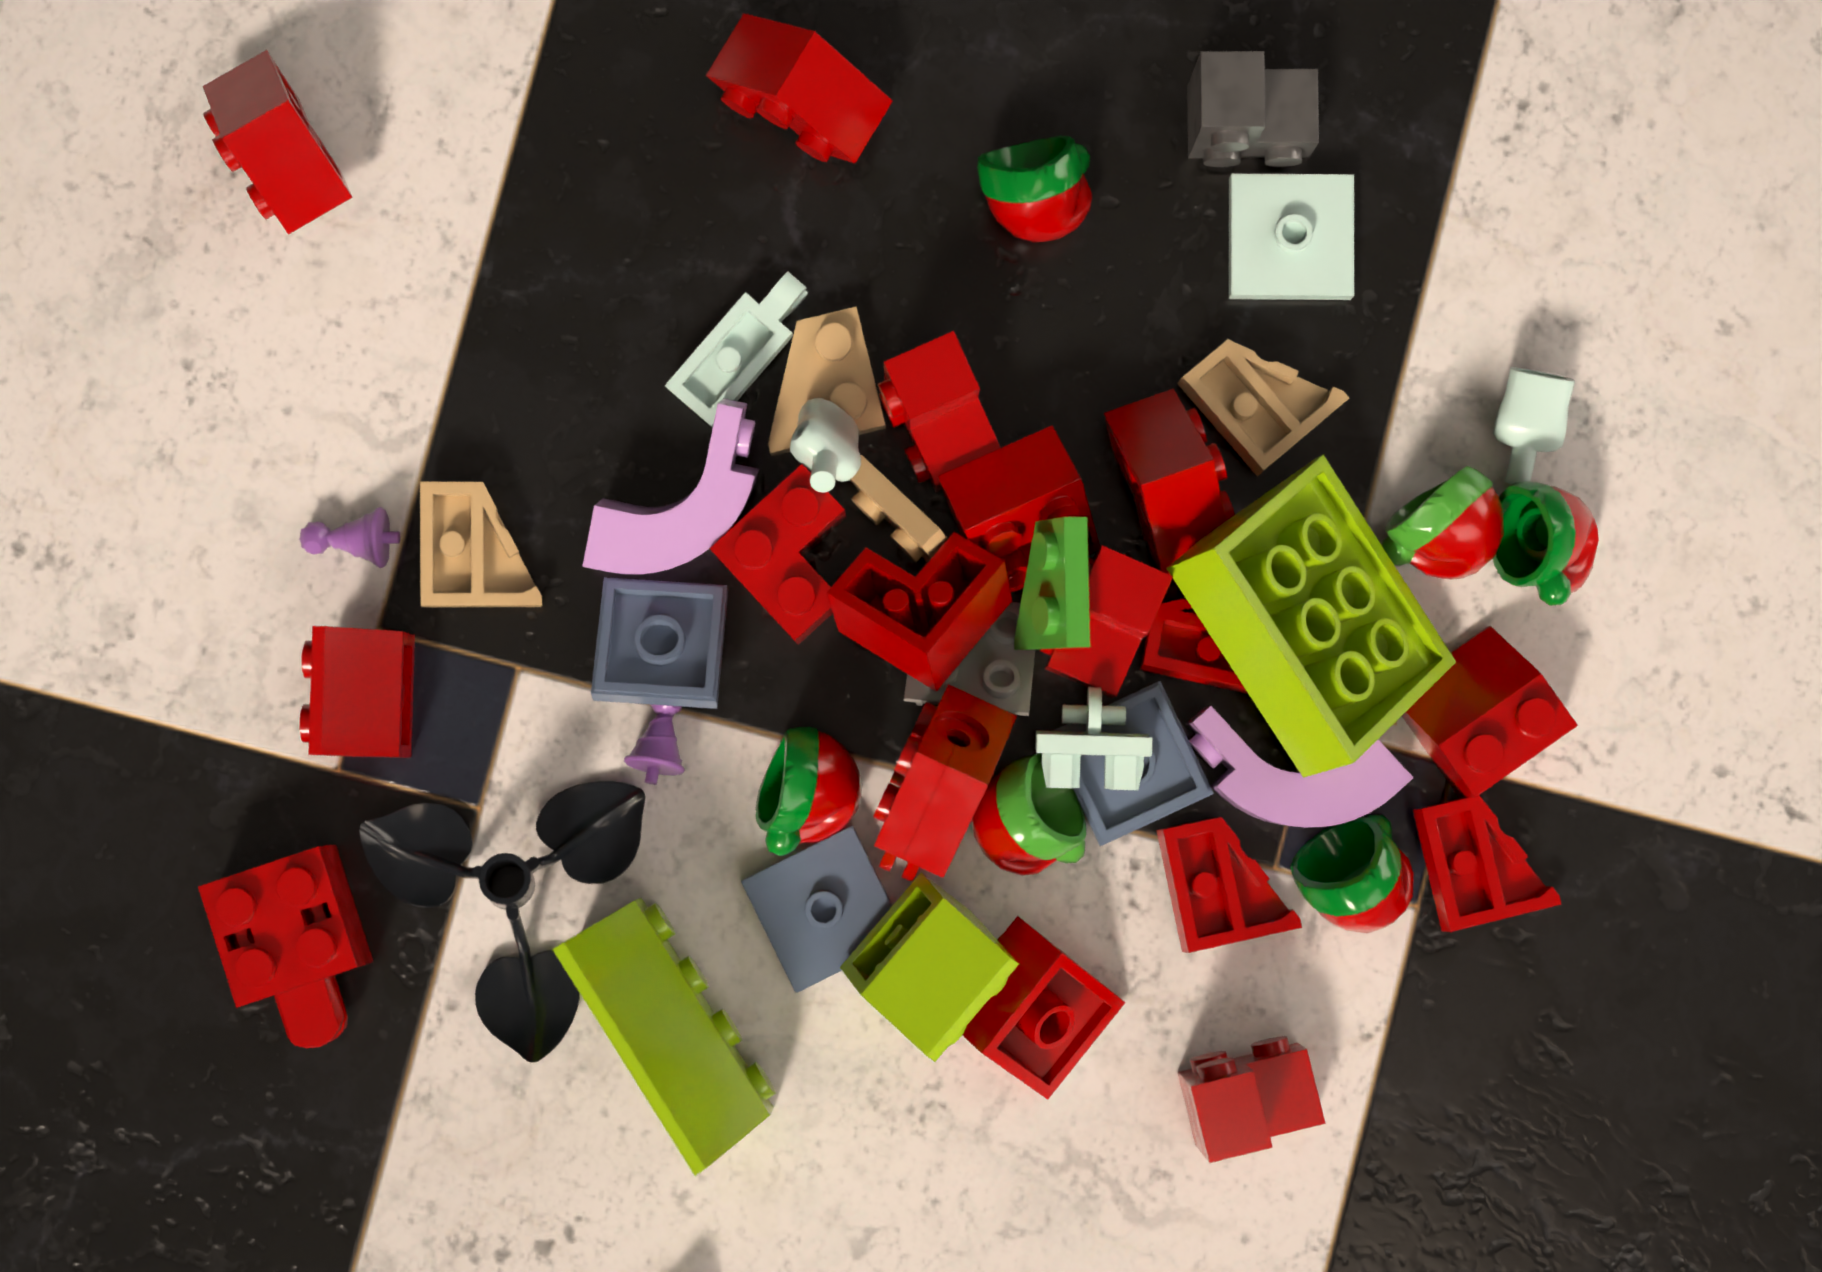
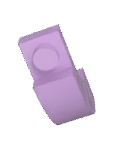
[583,398,759,574]
[1186,706,1414,827]

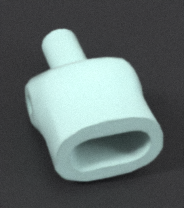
[1493,367,1575,484]
[790,398,861,493]

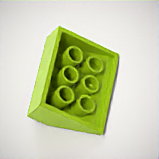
[1166,455,1456,778]
[552,898,776,1176]

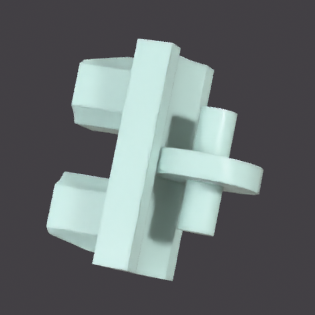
[1035,687,1152,790]

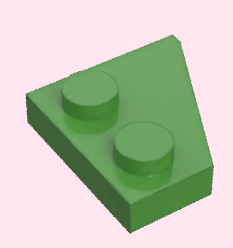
[1014,517,1090,650]

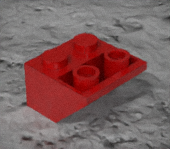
[938,425,1100,592]
[299,626,415,758]

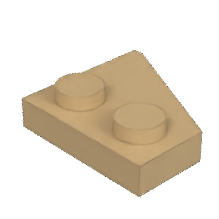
[768,307,886,456]
[1177,339,1349,476]
[850,455,947,563]
[420,482,542,607]

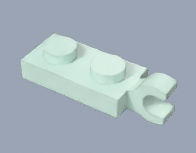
[665,271,808,428]

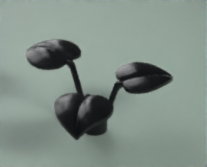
[359,781,646,1063]

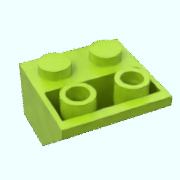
[840,872,1019,1062]

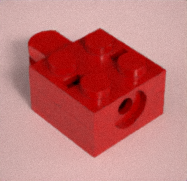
[873,684,1017,882]
[198,844,374,1048]

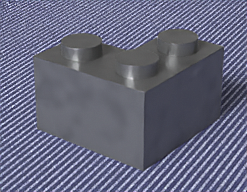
[1187,51,1319,167]

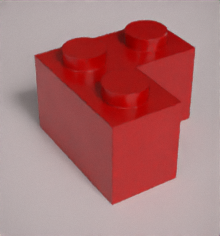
[706,13,893,163]
[203,49,353,235]
[878,331,1001,493]
[1104,389,1235,575]
[709,464,847,645]
[827,532,1012,692]
[1040,545,1173,699]
[1177,1036,1326,1163]

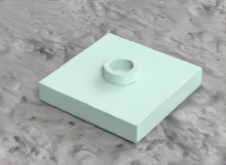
[1229,174,1354,300]

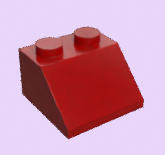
[1402,626,1578,798]
[962,916,1126,1100]

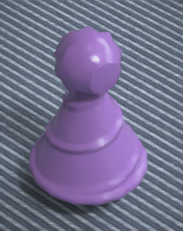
[299,507,400,568]
[624,705,685,785]

